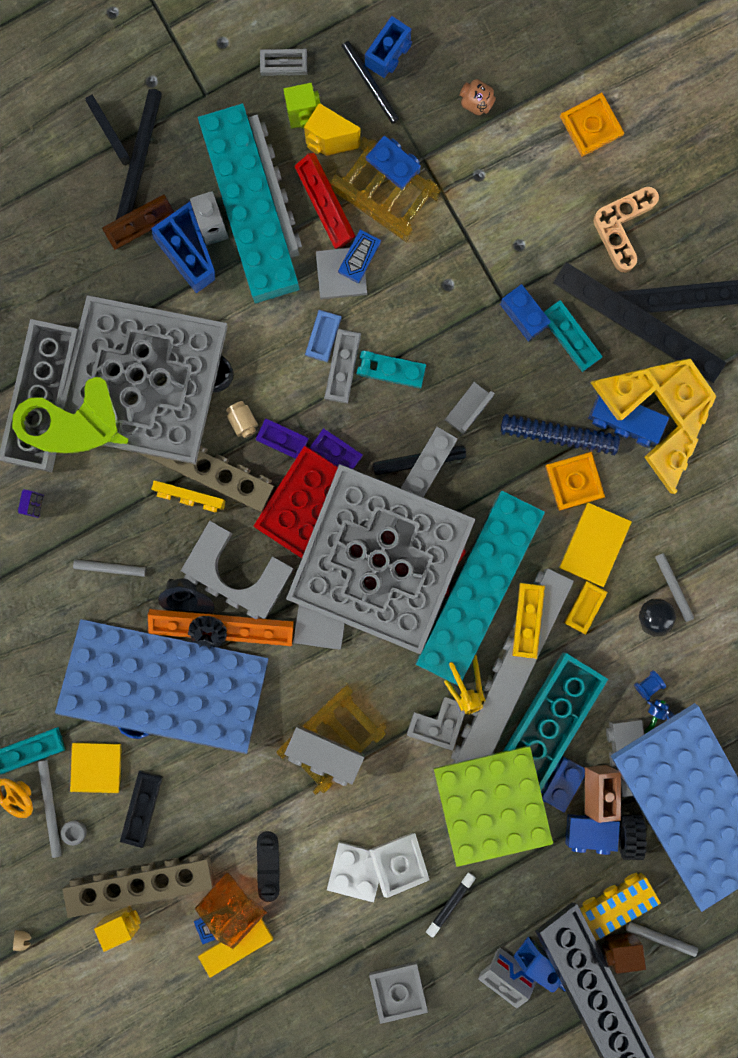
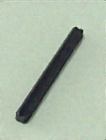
[116,89,162,220]

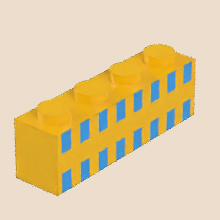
[580,873,661,941]

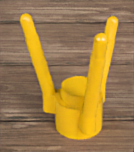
[444,655,486,715]

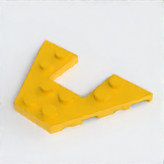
[590,359,716,494]

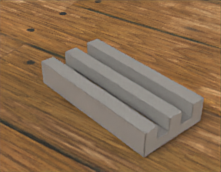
[260,49,308,76]

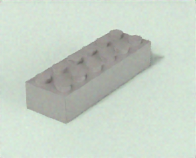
[0,319,78,473]

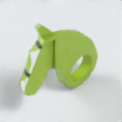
[12,377,128,454]

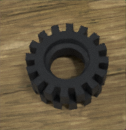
[619,815,647,860]

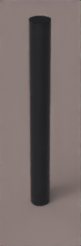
[341,41,399,124]

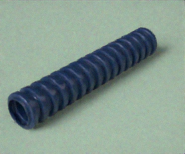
[500,414,620,456]

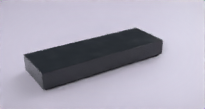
[85,94,131,166]
[120,770,163,848]

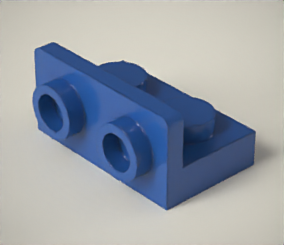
[541,756,585,813]

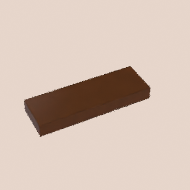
[102,194,174,250]

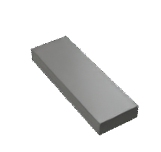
[324,329,361,404]

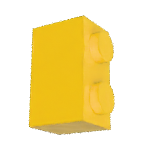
[94,906,141,952]

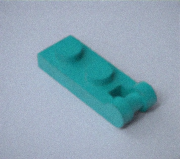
[356,351,426,389]

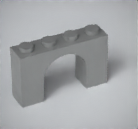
[181,521,294,620]

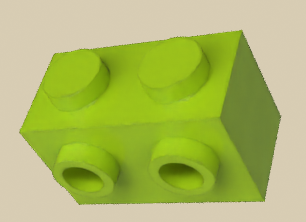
[283,83,321,129]

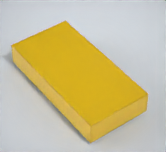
[564,581,608,635]

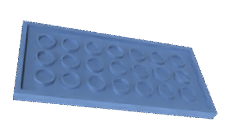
[55,619,268,754]
[611,703,738,912]

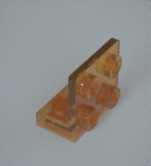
[195,873,267,949]

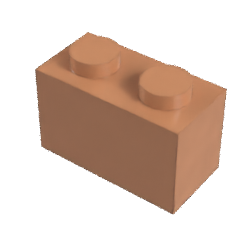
[585,765,621,823]

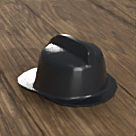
[158,578,214,614]

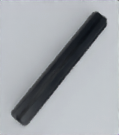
[373,445,467,475]

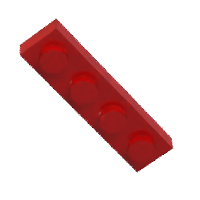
[294,153,356,249]

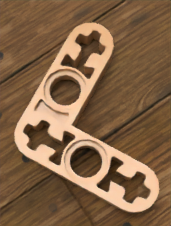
[594,187,659,273]

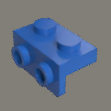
[366,135,421,190]

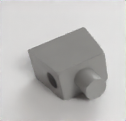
[190,191,229,246]

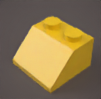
[304,103,361,156]

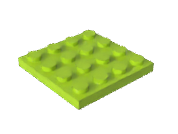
[433,746,553,867]

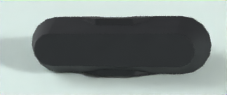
[257,831,280,902]

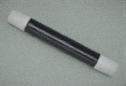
[426,872,476,938]

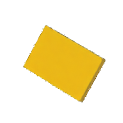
[559,503,632,587]

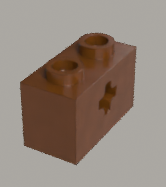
[602,933,646,974]

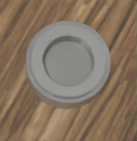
[61,820,87,846]

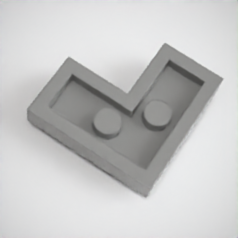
[406,696,465,751]

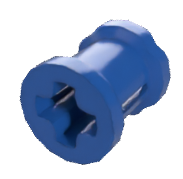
[634,670,666,702]

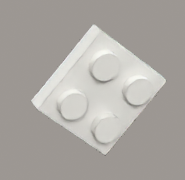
[369,833,430,898]
[327,841,379,902]

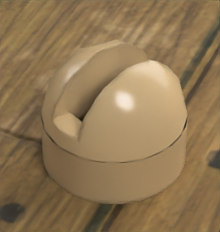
[13,930,31,951]

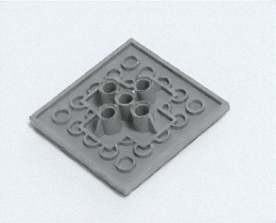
[59,295,228,465]
[286,464,475,654]

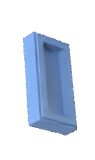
[305,310,342,363]

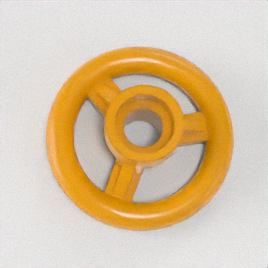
[0,778,33,818]

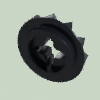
[188,616,227,650]

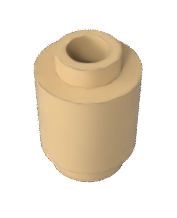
[226,401,258,438]

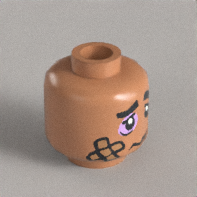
[459,79,496,116]

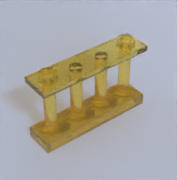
[330,136,440,243]
[276,684,387,795]

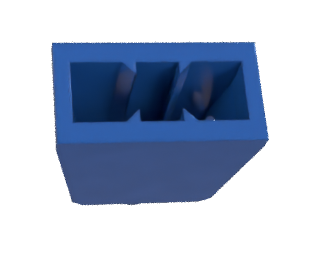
[514,937,566,993]

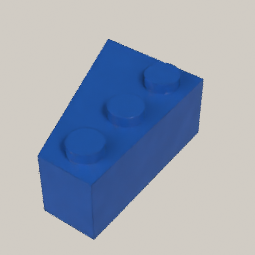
[151,202,215,293]

